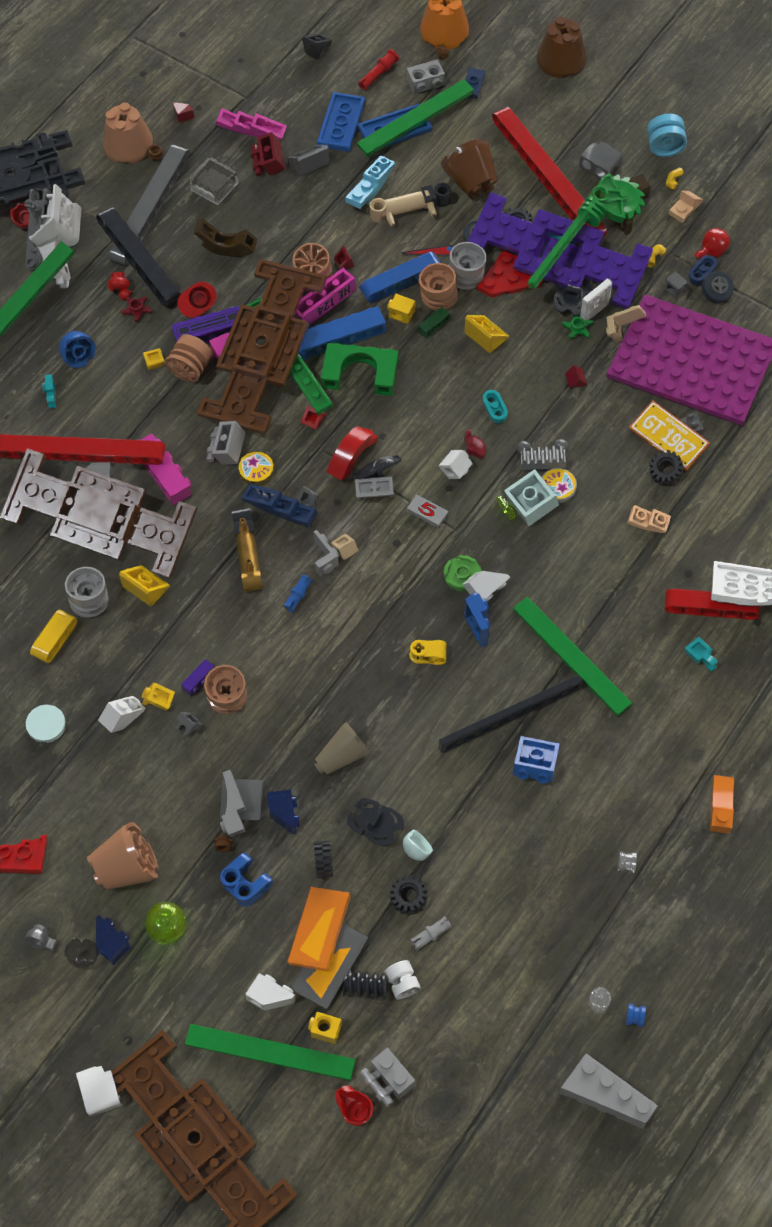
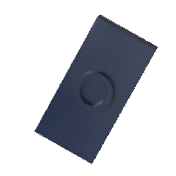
[465,68,485,99]

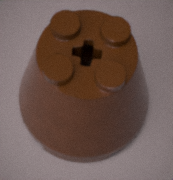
[537,17,587,78]
[441,138,498,200]

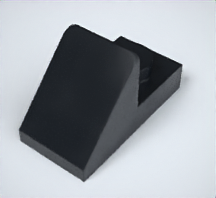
[302,34,332,60]

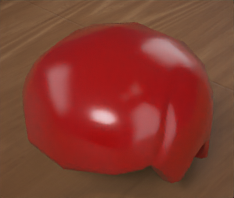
[11,203,30,229]

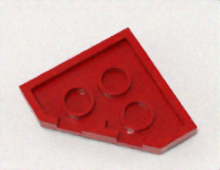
[477,250,545,298]

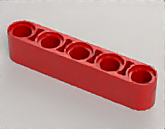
[665,589,759,620]

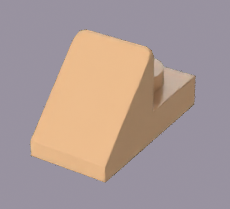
[669,190,703,223]

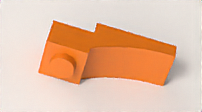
[710,775,734,834]

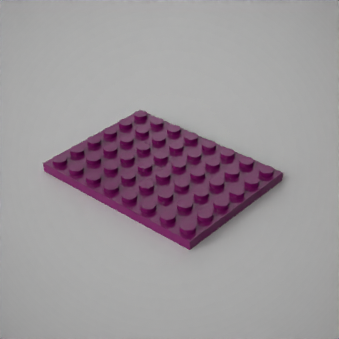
[606,294,772,426]

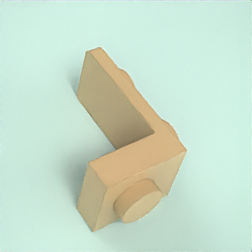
[606,305,646,343]

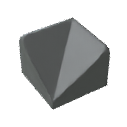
[664,271,687,299]

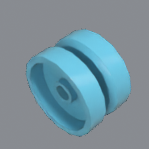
[647,114,687,157]

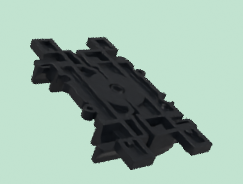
[0,130,85,208]

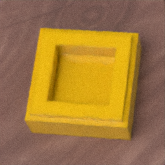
[143,348,165,370]

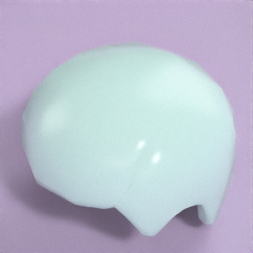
[403,830,433,861]

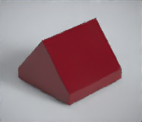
[334,246,355,270]
[565,365,587,389]

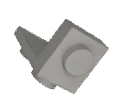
[313,530,339,576]

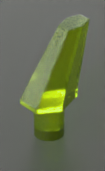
[496,496,516,520]

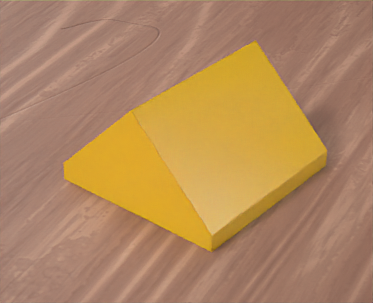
[465,315,509,353]
[119,565,170,607]

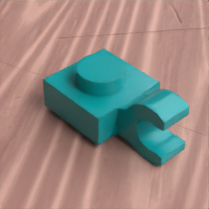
[684,637,718,672]

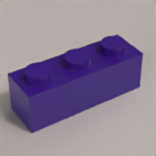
[181,659,215,696]

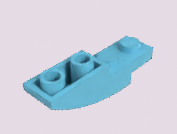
[345,156,395,209]

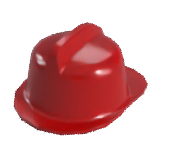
[178,281,217,318]

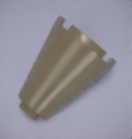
[315,722,370,775]

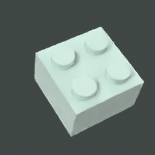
[504,469,559,526]

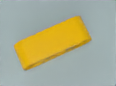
[30,609,77,663]

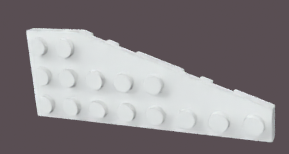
[711,561,772,606]

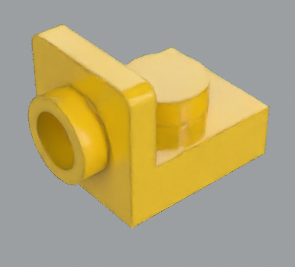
[142,683,175,711]

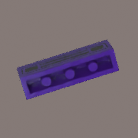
[171,306,240,344]

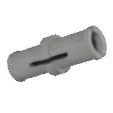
[410,917,452,951]

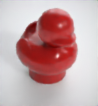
[107,272,133,301]

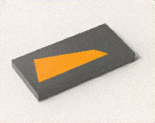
[291,924,369,1010]

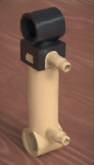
[370,183,451,227]

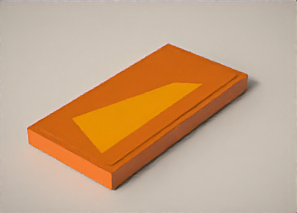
[288,887,351,972]

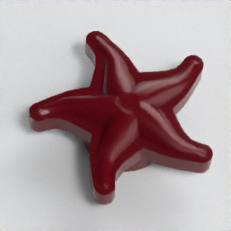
[121,296,152,322]

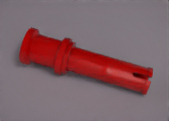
[358,49,399,91]

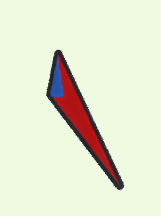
[401,245,453,256]

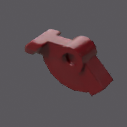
[464,429,486,460]

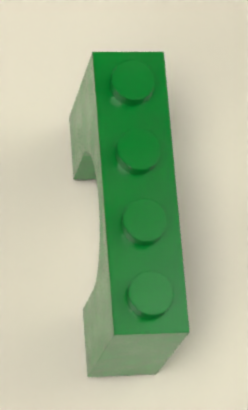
[321,343,399,396]

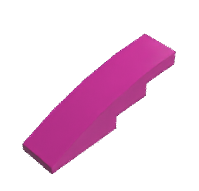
[215,108,287,140]

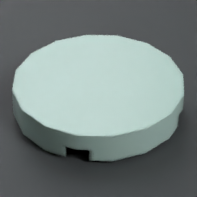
[26,705,66,743]

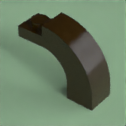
[194,218,258,257]

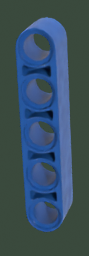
[359,252,441,303]

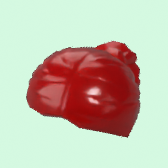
[335,1085,374,1126]

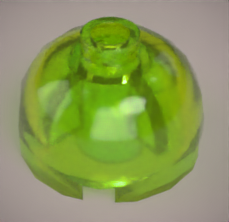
[145,901,187,944]

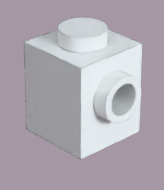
[439,450,473,479]

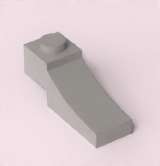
[220,770,246,837]

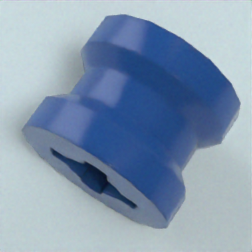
[626,1003,646,1028]

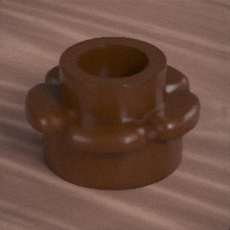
[435,44,449,60]
[148,144,164,160]
[213,835,233,852]

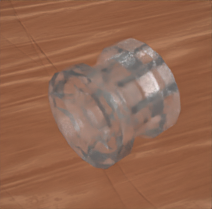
[618,851,636,872]

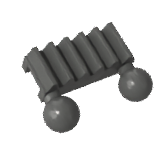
[517,439,568,470]

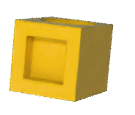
[387,294,415,324]
[308,1012,342,1044]

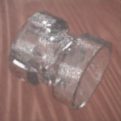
[588,987,611,1014]

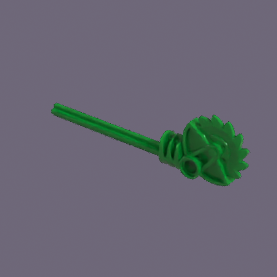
[527,173,645,289]

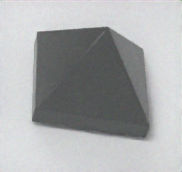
[297,486,319,508]

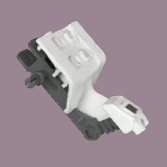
[24,184,81,288]

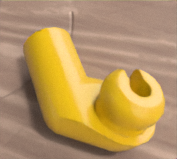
[666,167,684,190]
[647,244,666,267]

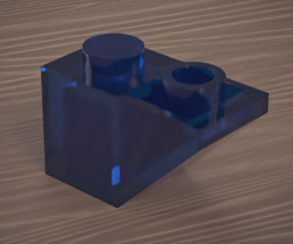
[267,789,300,834]
[96,915,131,965]

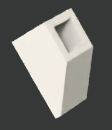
[462,571,510,601]
[98,696,146,733]
[245,973,296,1011]

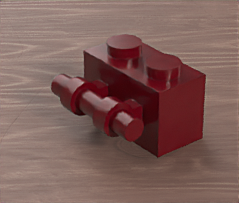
[251,132,285,176]

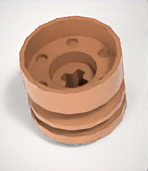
[419,263,458,311]
[165,334,213,382]
[204,665,248,715]

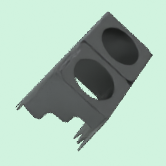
[579,141,623,179]

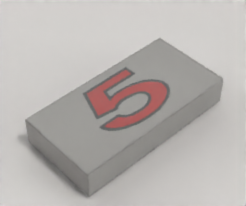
[407,494,448,528]

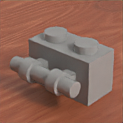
[206,421,246,465]
[360,1048,415,1107]

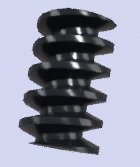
[343,970,387,1000]

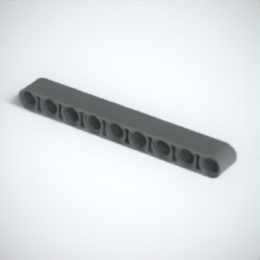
[109,145,190,266]

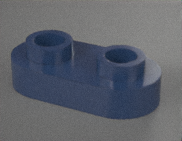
[688,255,717,285]

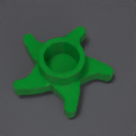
[562,315,593,339]

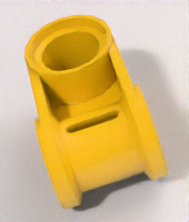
[409,640,447,665]

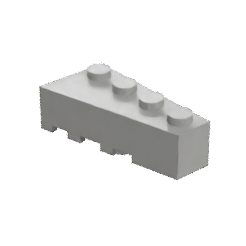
[560,1053,658,1129]

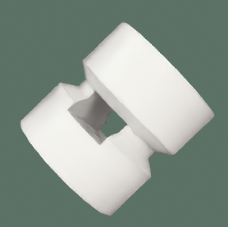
[384,960,421,1000]

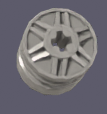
[448,242,486,290]
[65,567,109,618]

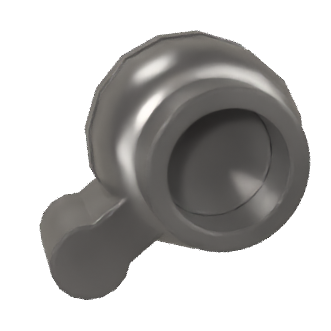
[24,924,58,953]

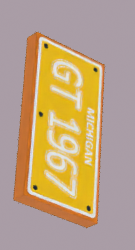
[629,401,710,471]

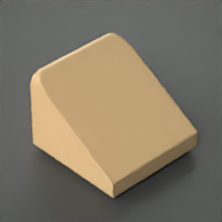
[330,534,358,560]

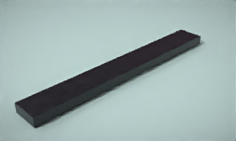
[439,675,582,753]

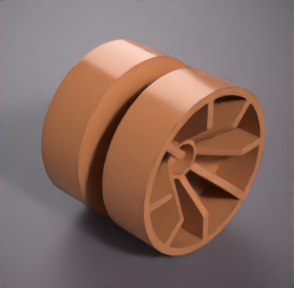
[293,243,332,279]

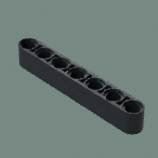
[96,206,181,307]

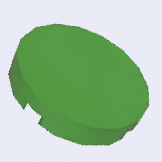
[444,555,482,592]

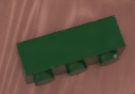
[418,307,450,339]

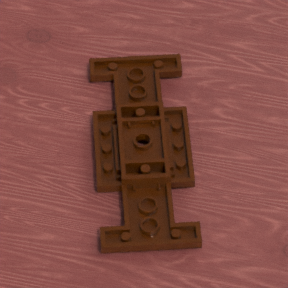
[197,259,327,435]
[111,1030,298,1227]

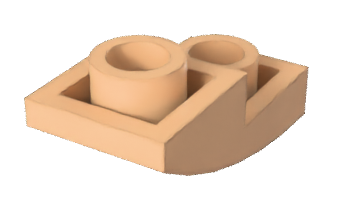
[627,505,671,533]

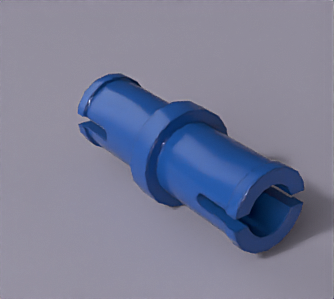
[283,574,312,612]

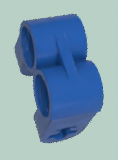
[220,852,274,907]

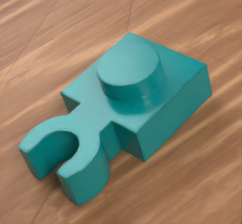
[42,374,56,409]

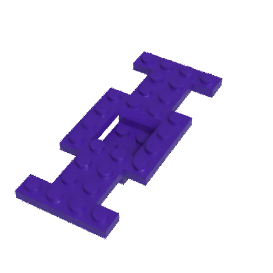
[468,192,653,309]

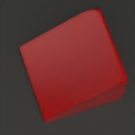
[300,406,326,429]

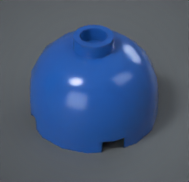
[59,331,96,368]

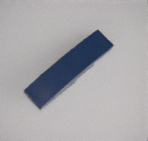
[241,484,318,527]

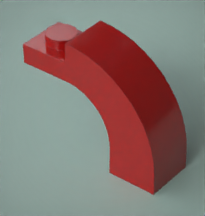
[326,426,379,481]

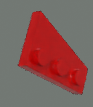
[0,834,48,874]

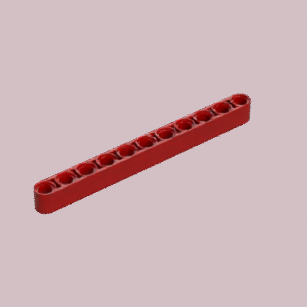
[492,107,607,237]
[0,434,166,465]

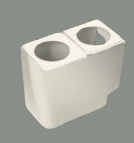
[76,1066,123,1117]

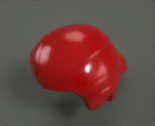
[694,228,730,260]

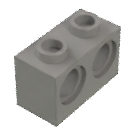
[407,60,445,94]

